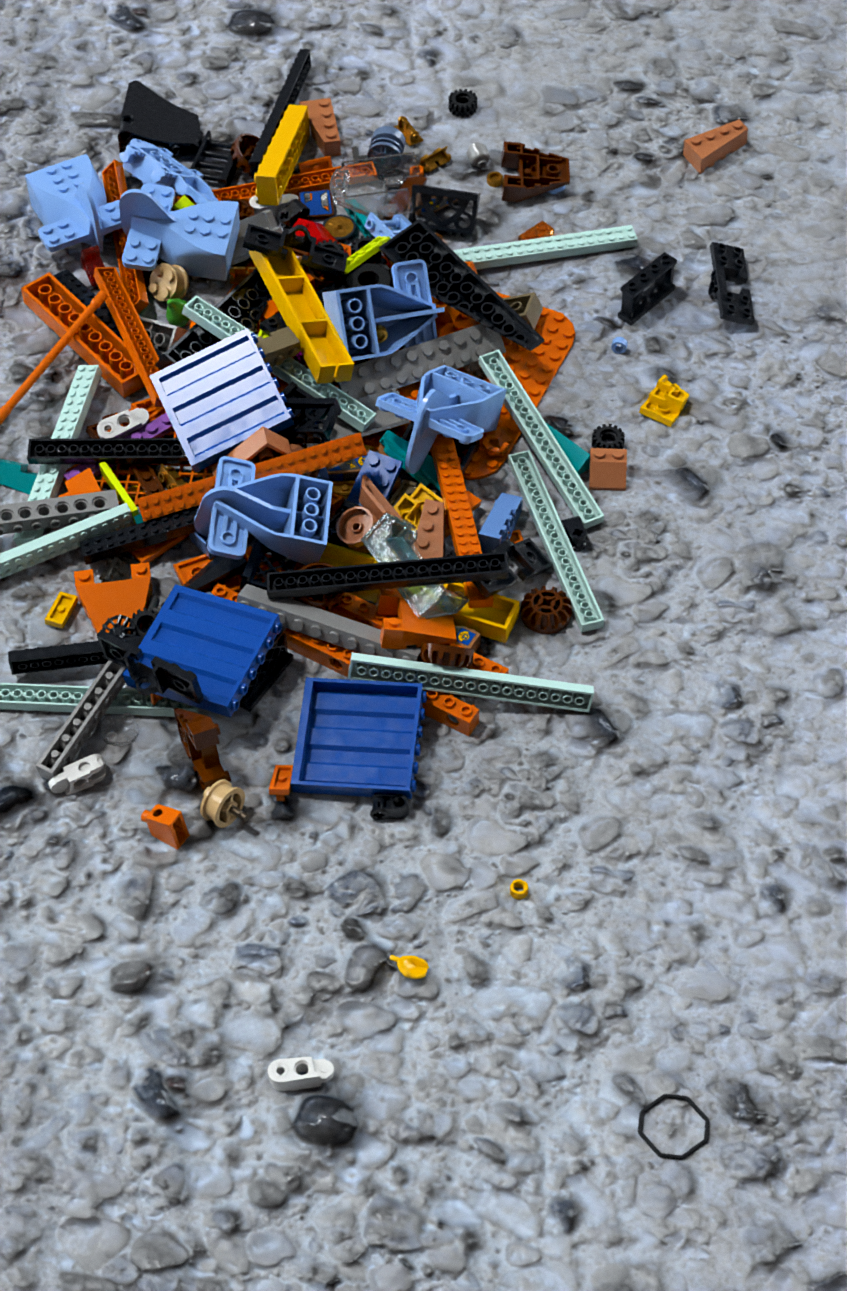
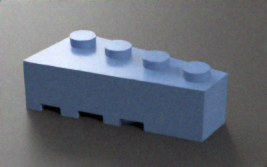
[478,492,523,554]

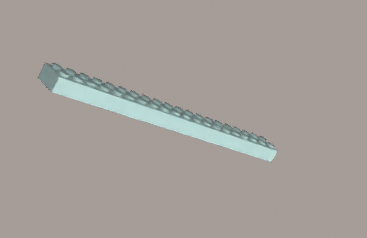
[453,225,638,270]
[182,295,377,432]
[478,349,604,529]
[13,365,102,546]
[508,450,604,633]
[0,503,134,579]
[348,652,594,713]
[0,683,200,717]

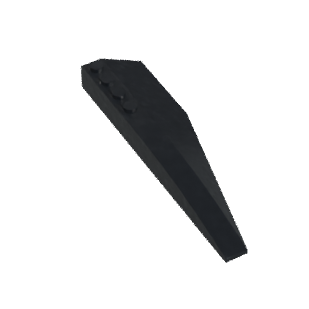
[379,219,544,351]
[155,268,271,370]

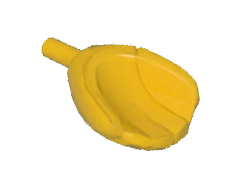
[389,955,429,979]

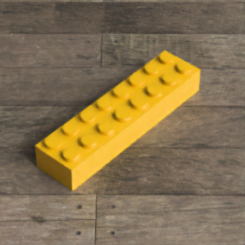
[254,104,310,206]

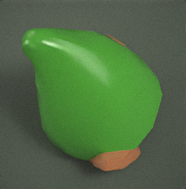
[166,298,191,327]

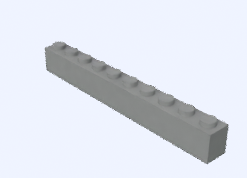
[237,584,422,662]

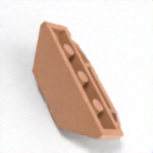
[359,474,413,534]

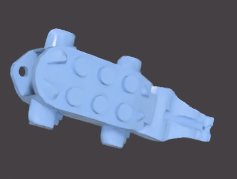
[119,139,219,204]

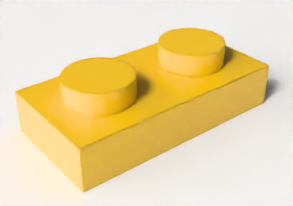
[44,592,78,629]

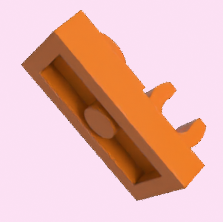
[298,156,333,174]
[269,765,293,801]

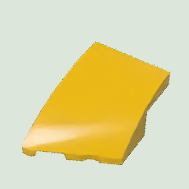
[639,374,689,427]
[394,483,443,542]

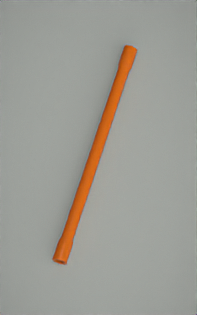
[0,290,108,425]

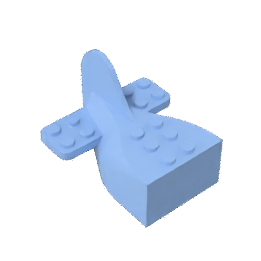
[25,154,122,254]
[119,184,240,281]
[322,259,445,361]
[376,365,507,474]
[194,456,333,566]

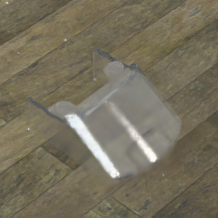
[330,152,420,220]

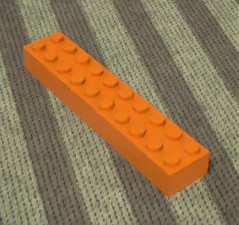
[21,272,144,398]

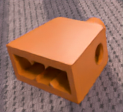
[58,468,101,497]
[141,804,190,850]

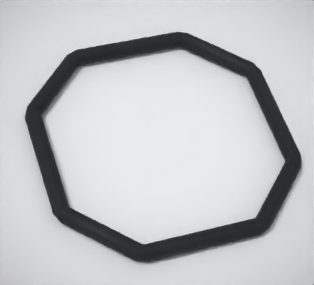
[638,1094,710,1160]

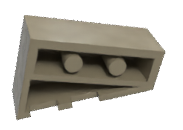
[256,326,301,368]

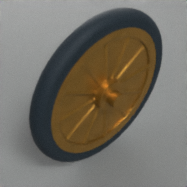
[322,215,357,242]

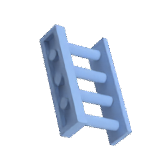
[364,212,412,239]

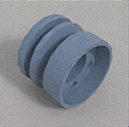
[367,126,406,170]

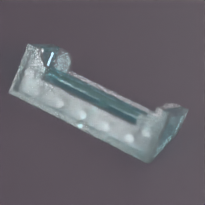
[361,513,469,619]

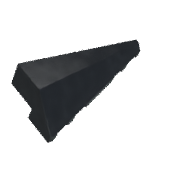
[161,556,247,608]

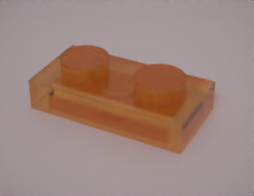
[518,221,554,241]

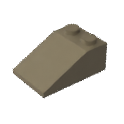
[502,292,543,330]

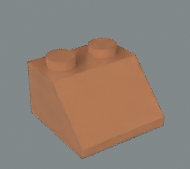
[589,448,627,491]

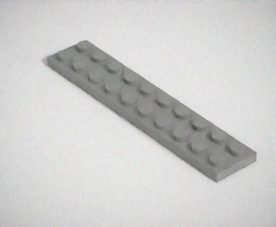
[337,324,506,399]

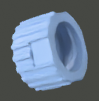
[611,337,628,354]

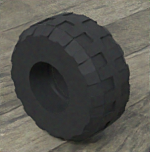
[343,263,394,288]

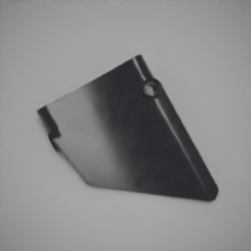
[118,80,203,157]

